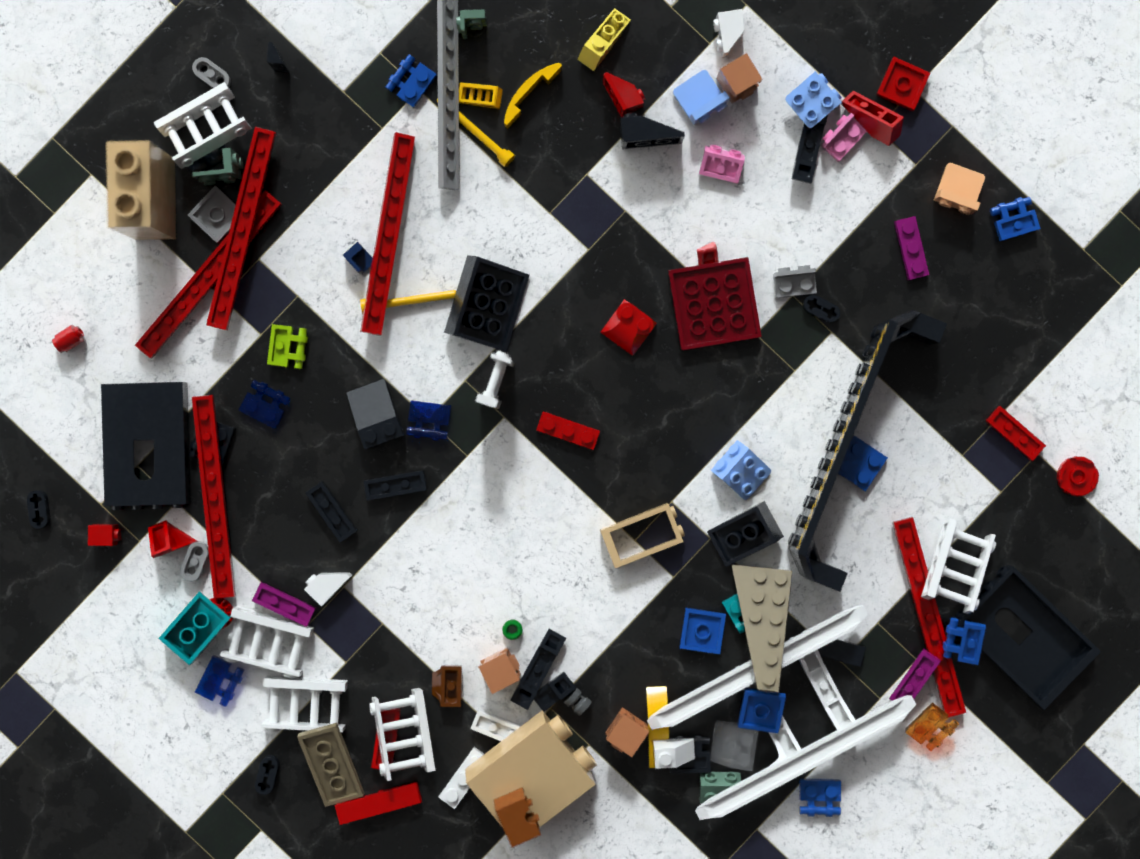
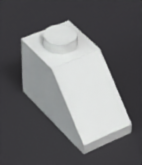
[304,572,352,606]
[653,738,695,769]

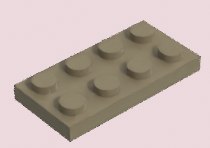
[297,723,364,807]

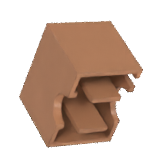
[716,53,763,103]
[478,647,521,694]
[605,707,649,757]

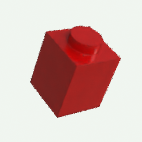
[88,524,121,546]

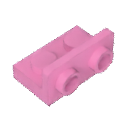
[821,113,867,162]
[699,145,745,183]

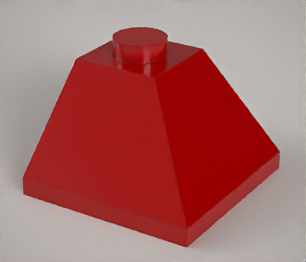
[603,72,645,117]

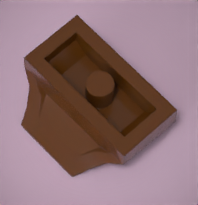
[432,665,462,707]

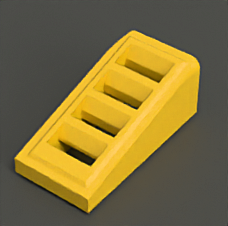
[459,82,502,109]

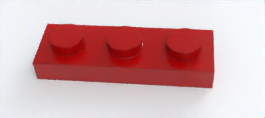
[985,406,1046,461]
[536,411,600,450]
[371,709,401,769]

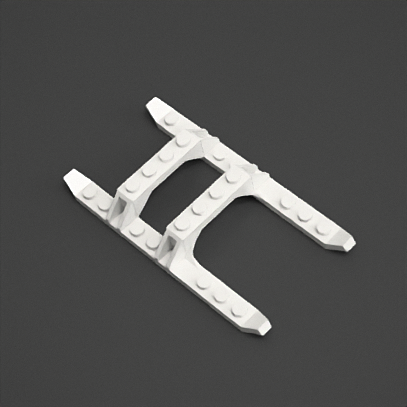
[647,605,916,820]

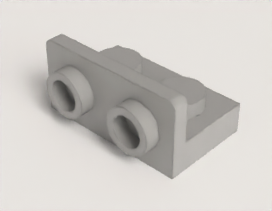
[773,265,817,298]

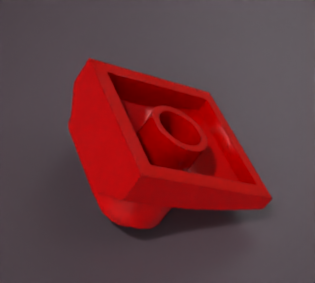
[600,299,657,356]

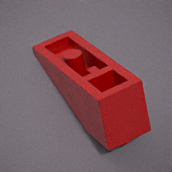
[841,91,904,146]

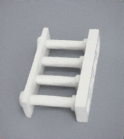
[154,82,252,169]
[476,351,514,409]
[921,519,996,614]
[220,606,314,679]
[261,676,348,732]
[369,688,436,781]

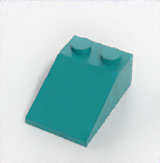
[158,591,231,665]

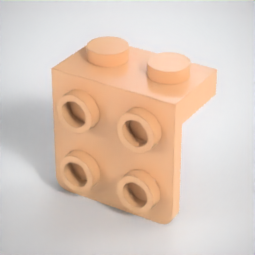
[934,163,985,215]

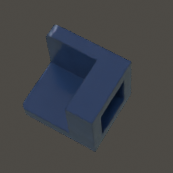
[343,241,373,275]

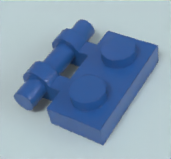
[385,54,437,108]
[990,197,1041,241]
[942,618,986,665]
[799,779,841,817]

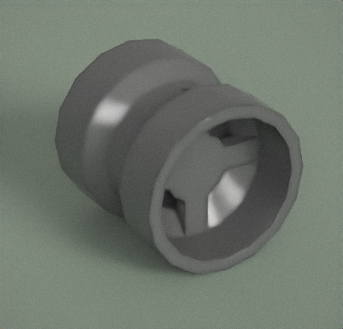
[563,688,592,716]

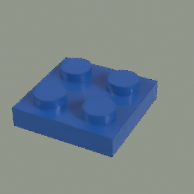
[838,435,888,491]
[679,607,726,654]
[738,688,786,733]

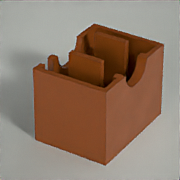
[494,787,541,848]

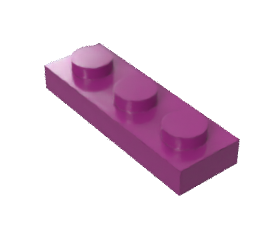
[894,216,929,280]
[252,582,316,627]
[889,648,941,701]

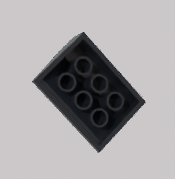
[444,255,529,352]

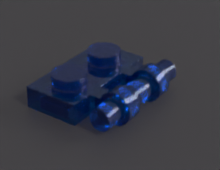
[239,380,291,429]
[406,400,451,440]
[195,655,244,707]

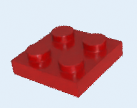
[876,57,930,112]

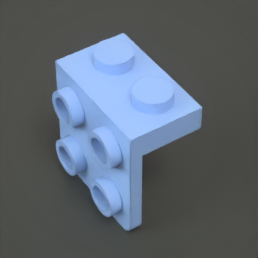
[673,70,730,125]
[785,71,842,128]
[711,440,771,500]

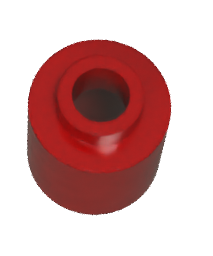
[52,325,84,353]

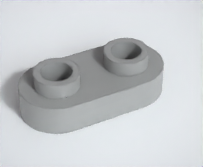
[192,57,231,88]
[180,542,209,581]

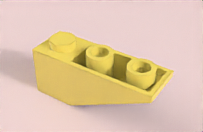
[577,8,631,71]

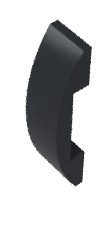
[791,115,828,184]
[510,629,566,710]

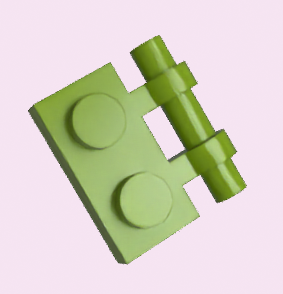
[267,324,308,369]

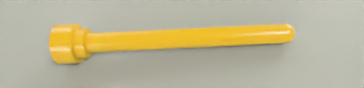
[437,98,515,167]
[360,290,456,315]

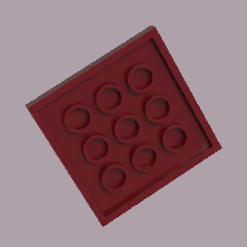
[668,257,762,351]

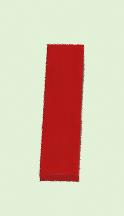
[335,782,422,825]

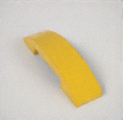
[504,63,562,129]
[646,686,669,768]

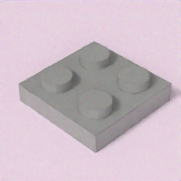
[188,186,236,244]

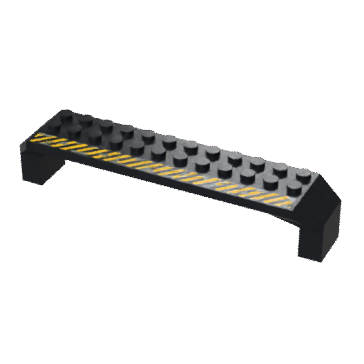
[788,310,947,592]

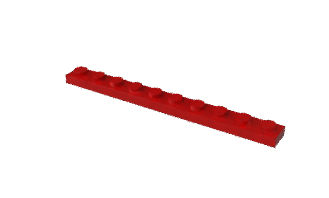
[206,127,276,331]
[360,132,415,336]
[135,190,282,359]
[192,395,235,599]
[892,517,966,718]

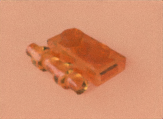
[905,702,959,751]

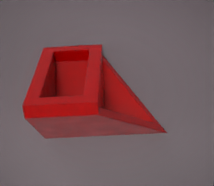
[148,520,197,559]

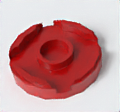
[1057,456,1099,496]

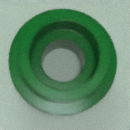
[502,619,523,640]

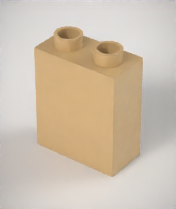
[106,141,176,240]
[465,710,597,828]

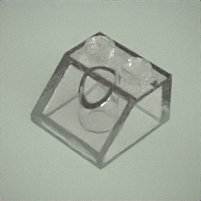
[710,720,758,771]

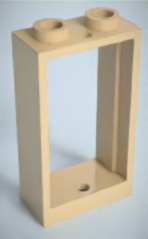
[600,503,685,568]

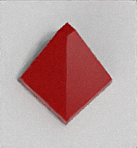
[697,242,719,265]

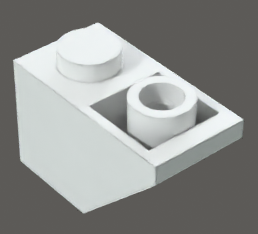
[713,9,745,58]

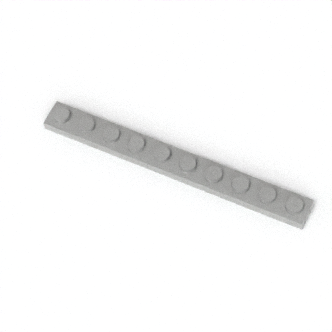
[437,0,459,190]

